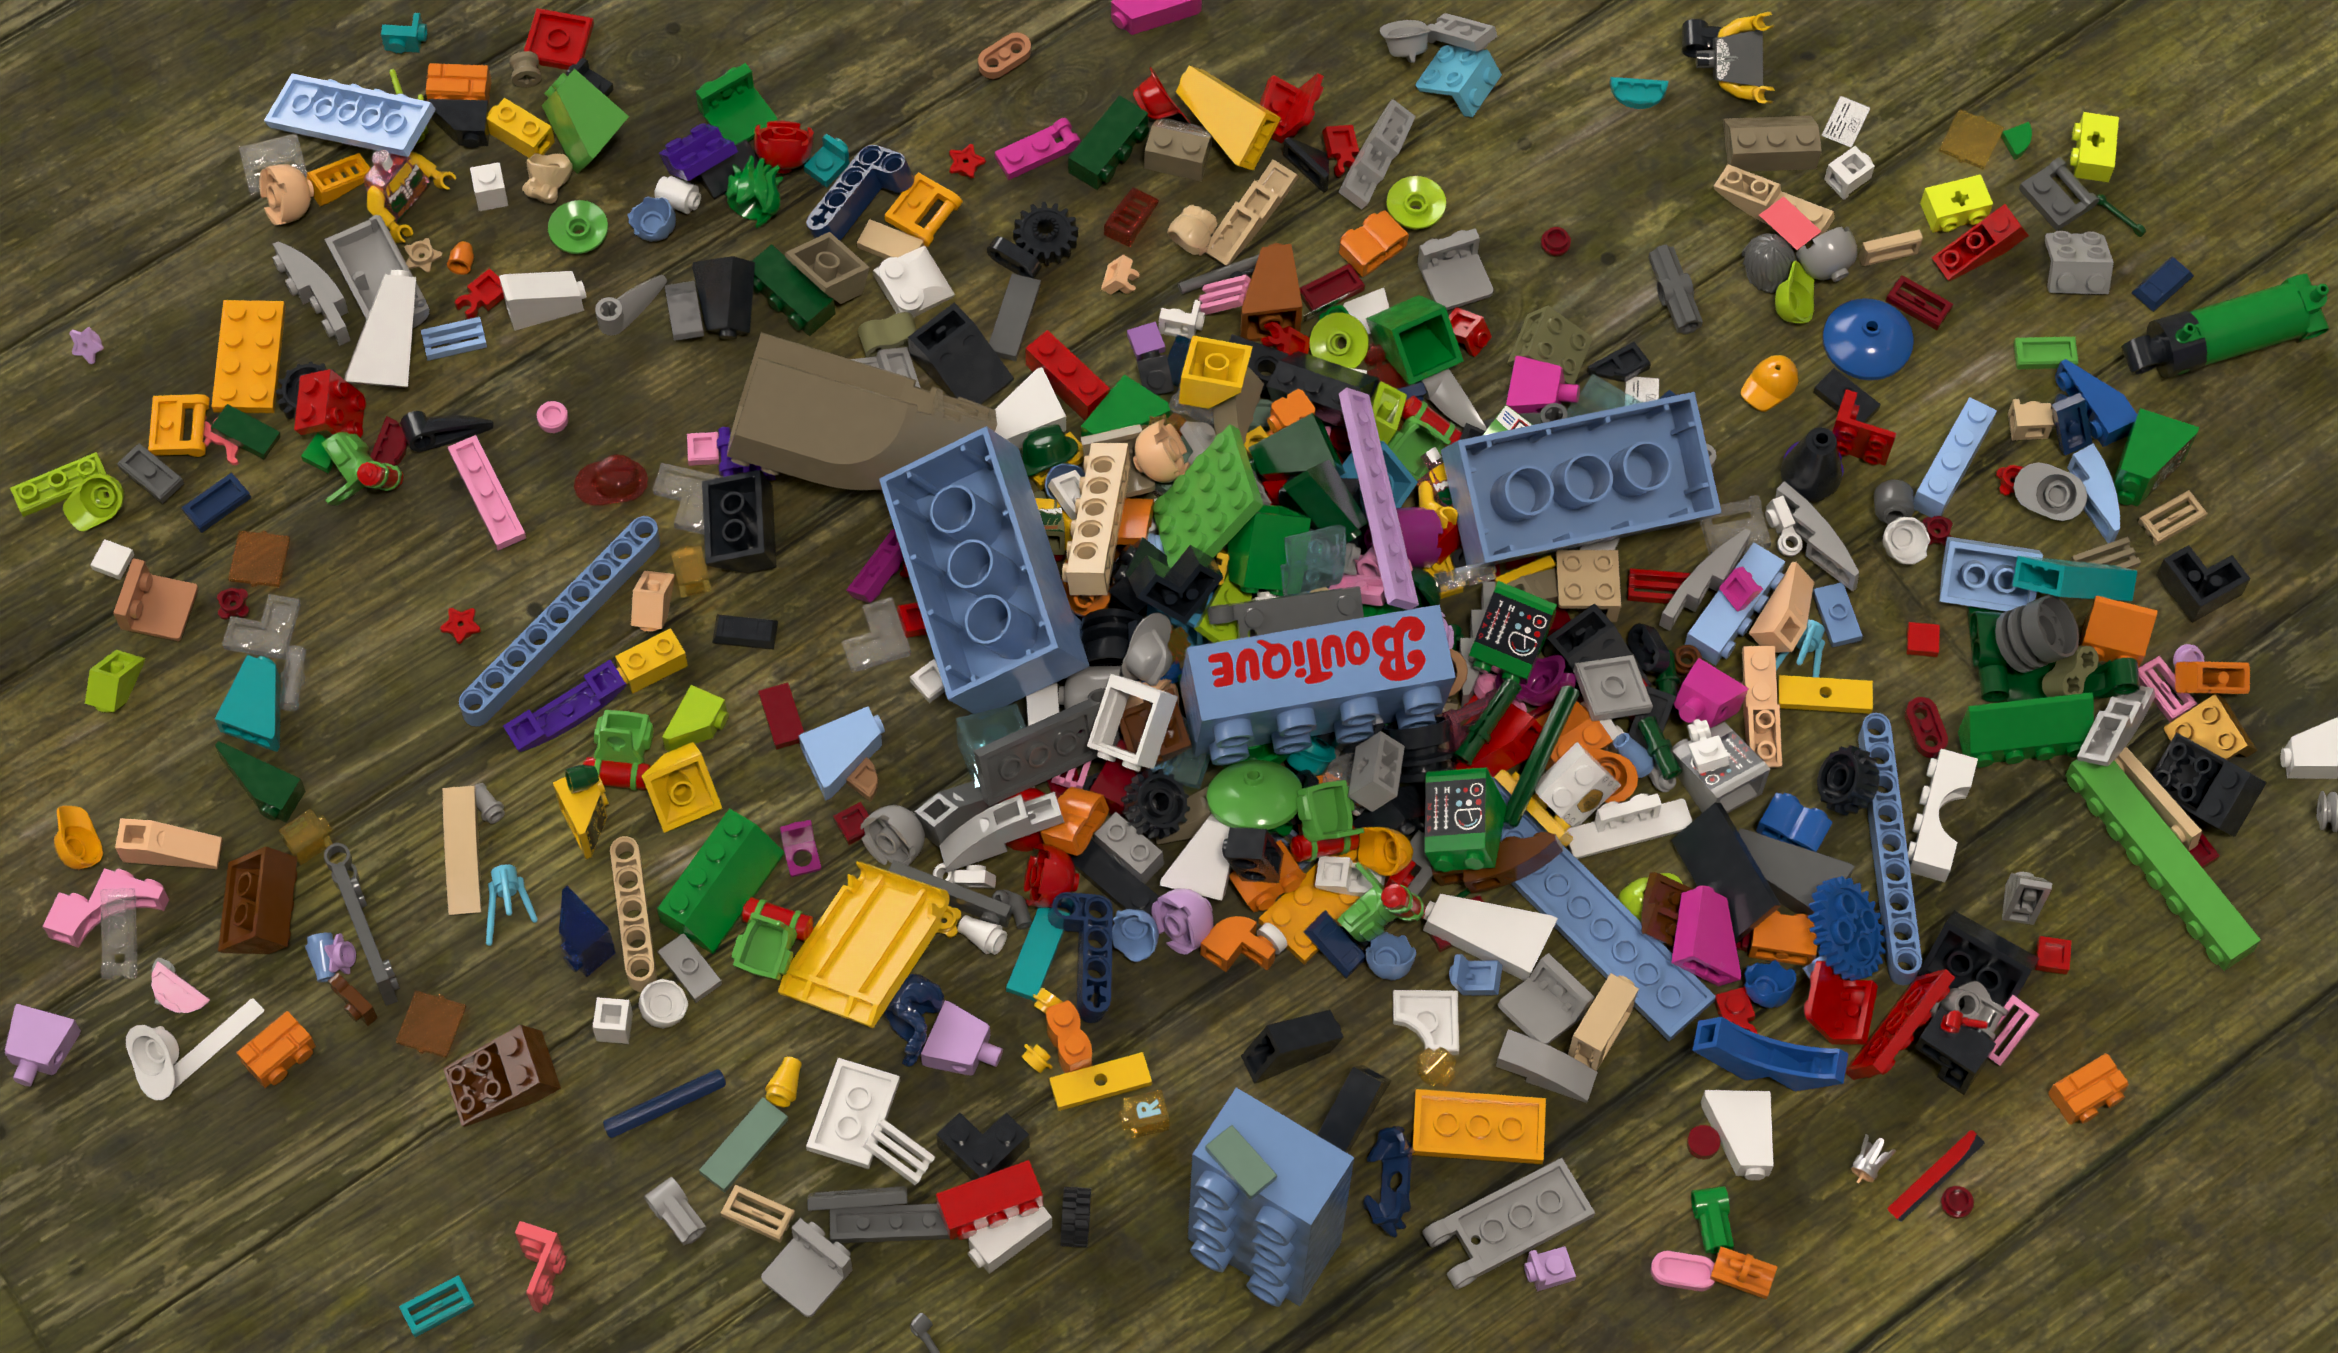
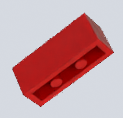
[1025,330,1110,421]
[936,1160,1044,1240]

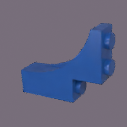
[1693,1017,1849,1091]

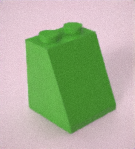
[542,69,629,174]

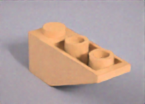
[1749,562,1814,653]
[115,818,223,869]

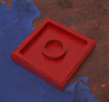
[524,8,594,70]

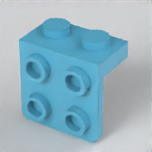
[1416,45,1502,117]

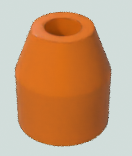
[447,241,474,275]

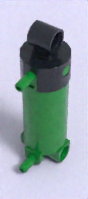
[2121,273,2330,379]

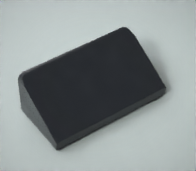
[698,140,759,200]

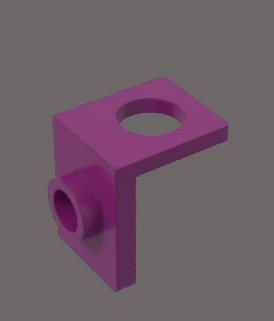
[780,820,821,877]

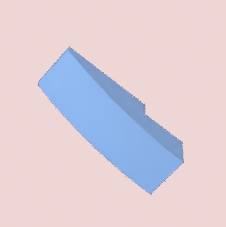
[2067,444,2120,543]

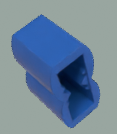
[1756,792,1832,852]

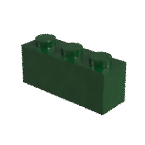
[1068,95,1150,190]
[752,244,836,337]

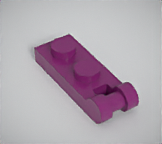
[846,529,904,603]

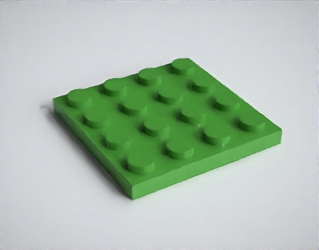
[1153,424,1264,568]

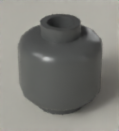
[1874,479,1915,524]

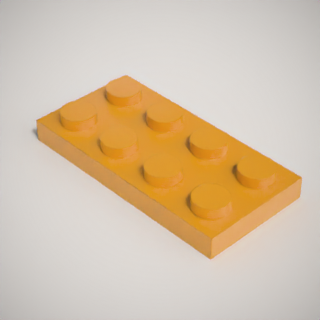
[212,300,286,413]
[1258,849,1390,964]
[1412,1089,1546,1164]

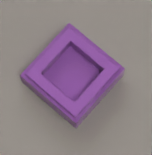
[1127,322,1165,360]

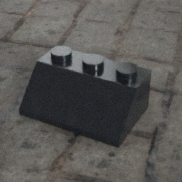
[1266,351,1380,429]
[702,470,777,573]
[1918,910,2039,1022]

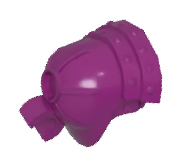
[1495,655,1576,706]

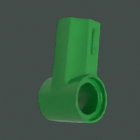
[1691,1186,1734,1255]

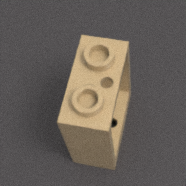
[1568,973,1639,1072]

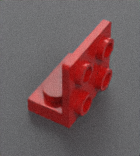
[1832,389,1896,466]

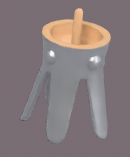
[1851,1134,1896,1184]

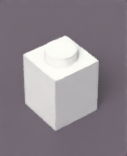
[470,162,508,211]
[593,997,633,1044]

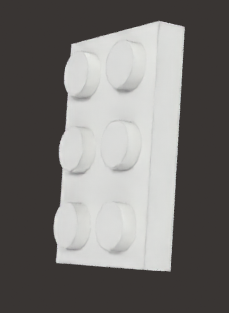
[806,1058,900,1169]

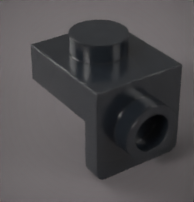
[1136,350,1174,395]

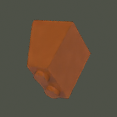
[1240,243,1303,342]

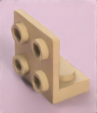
[1556,550,1621,622]

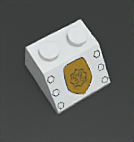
[1535,742,1621,827]

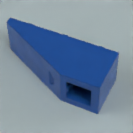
[2055,359,2137,447]

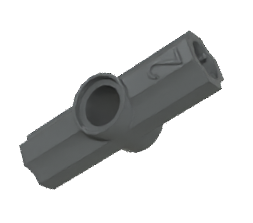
[1648,245,1703,335]

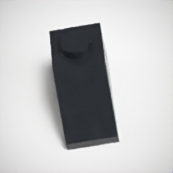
[428,99,490,148]

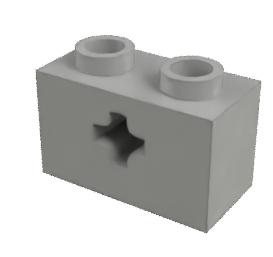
[1348,731,1405,812]
[1094,812,1164,884]

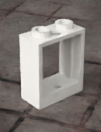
[1087,674,1178,771]

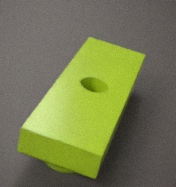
[10,452,106,517]

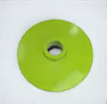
[1387,176,1446,229]
[1310,313,1369,369]

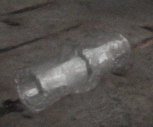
[279,646,307,711]

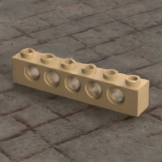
[1062,443,1132,595]

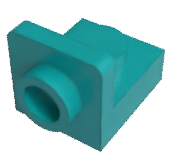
[804,134,850,188]

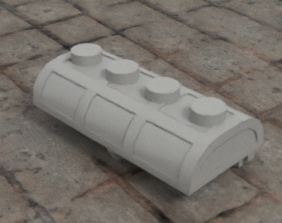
[325,215,430,329]

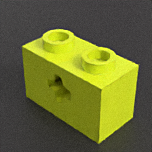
[2070,112,2119,182]
[1920,174,1993,233]

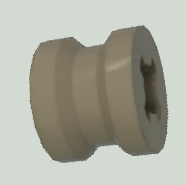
[509,51,541,87]

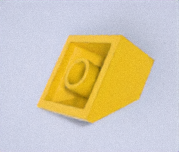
[642,742,722,833]

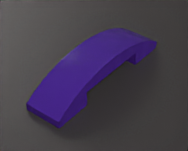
[503,660,627,752]

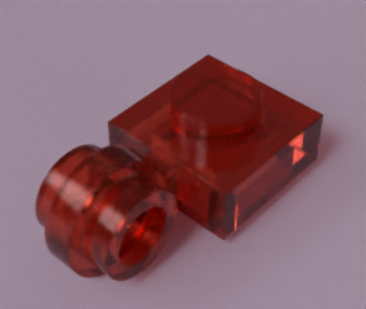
[1364,343,1406,389]

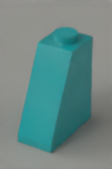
[215,655,281,752]

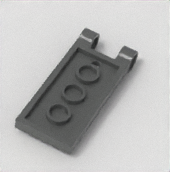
[1208,586,1364,639]
[973,688,1121,806]
[324,843,400,1006]

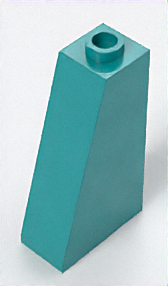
[2013,556,2138,601]

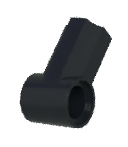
[1682,19,1723,58]

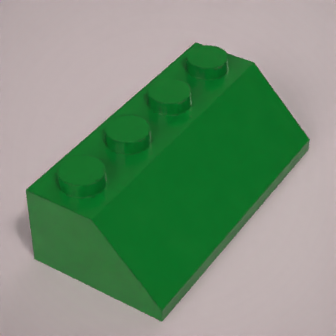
[1958,692,2094,768]
[657,808,785,954]

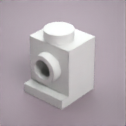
[1824,146,1875,200]

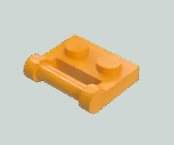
[885,172,963,247]
[148,394,210,457]

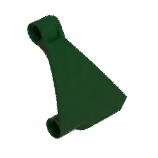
[1967,606,2140,702]

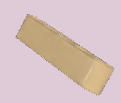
[610,836,657,992]

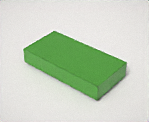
[2014,337,2079,369]

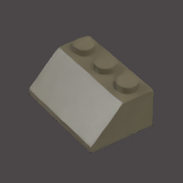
[1723,116,1822,172]

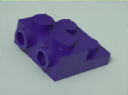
[659,123,738,181]

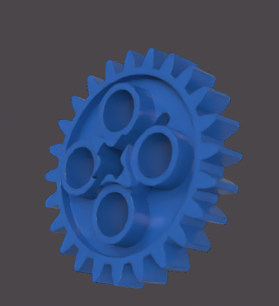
[1808,876,1886,981]

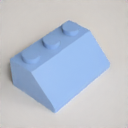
[1939,537,2043,611]

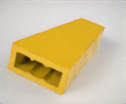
[1176,65,1281,170]

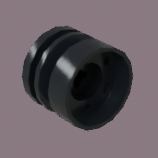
[1081,608,1144,681]
[1383,716,1456,784]

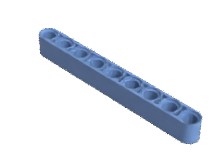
[459,516,660,726]
[1858,713,1922,985]

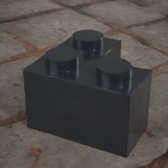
[1108,537,1168,613]
[1128,545,1223,625]
[2156,545,2250,623]
[1353,784,1425,850]
[1915,1008,1996,1095]
[936,1113,1030,1181]

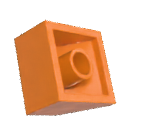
[2079,596,2158,668]
[1536,701,1613,771]

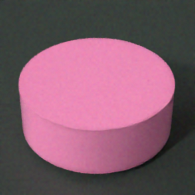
[537,401,568,433]

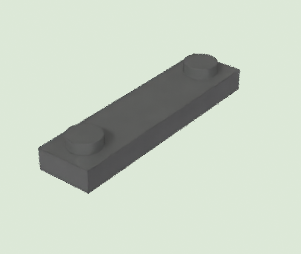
[888,860,1012,928]
[830,1204,958,1243]

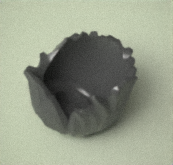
[1742,233,1795,293]

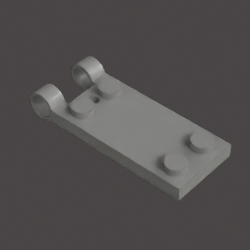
[1422,1158,1595,1289]

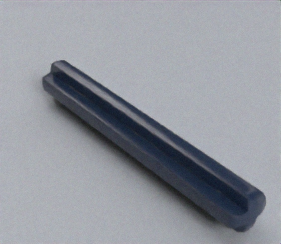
[603,1069,726,1138]

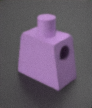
[921,1000,1003,1076]
[5,1004,81,1086]

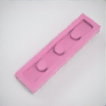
[448,435,526,550]

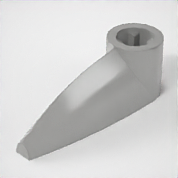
[595,275,667,336]
[1416,368,1487,431]

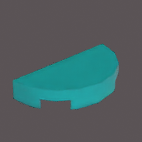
[1609,77,1669,109]

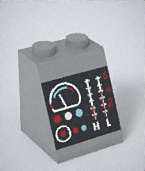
[1672,722,1770,813]

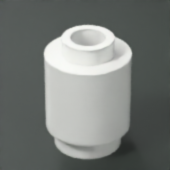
[655,176,701,214]

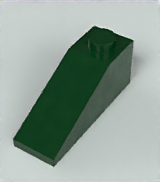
[215,741,306,823]

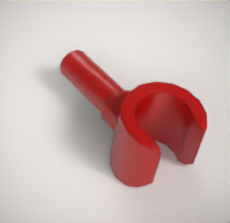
[1941,1010,1988,1033]

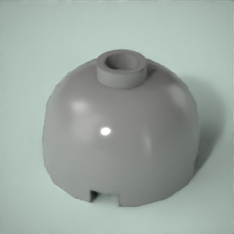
[1795,226,1857,282]
[861,805,925,866]

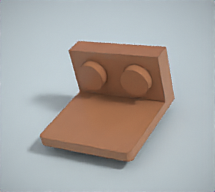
[113,558,198,641]

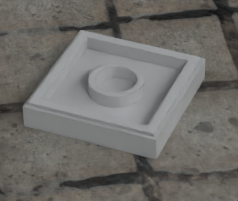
[1573,655,1653,721]

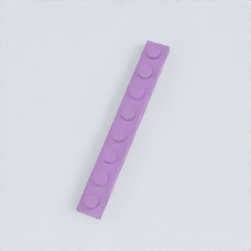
[1339,388,1419,610]

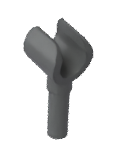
[910,1313,940,1353]

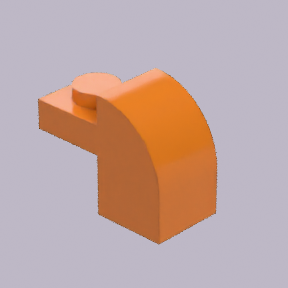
[1200,916,1276,972]

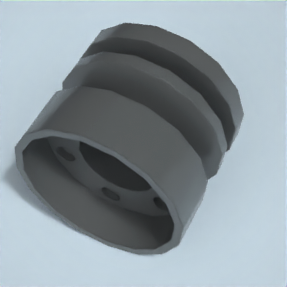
[1995,595,2079,673]

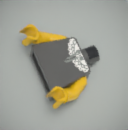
[1696,12,1775,104]

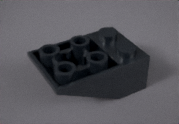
[908,302,1014,405]
[1543,603,1652,699]
[2152,732,2267,837]

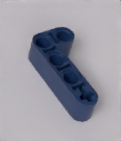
[806,145,915,240]
[1048,892,1113,1023]

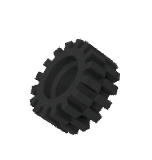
[1061,1187,1091,1248]

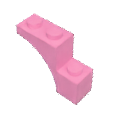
[43,868,169,948]

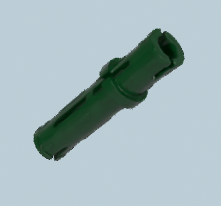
[1454,677,1522,766]

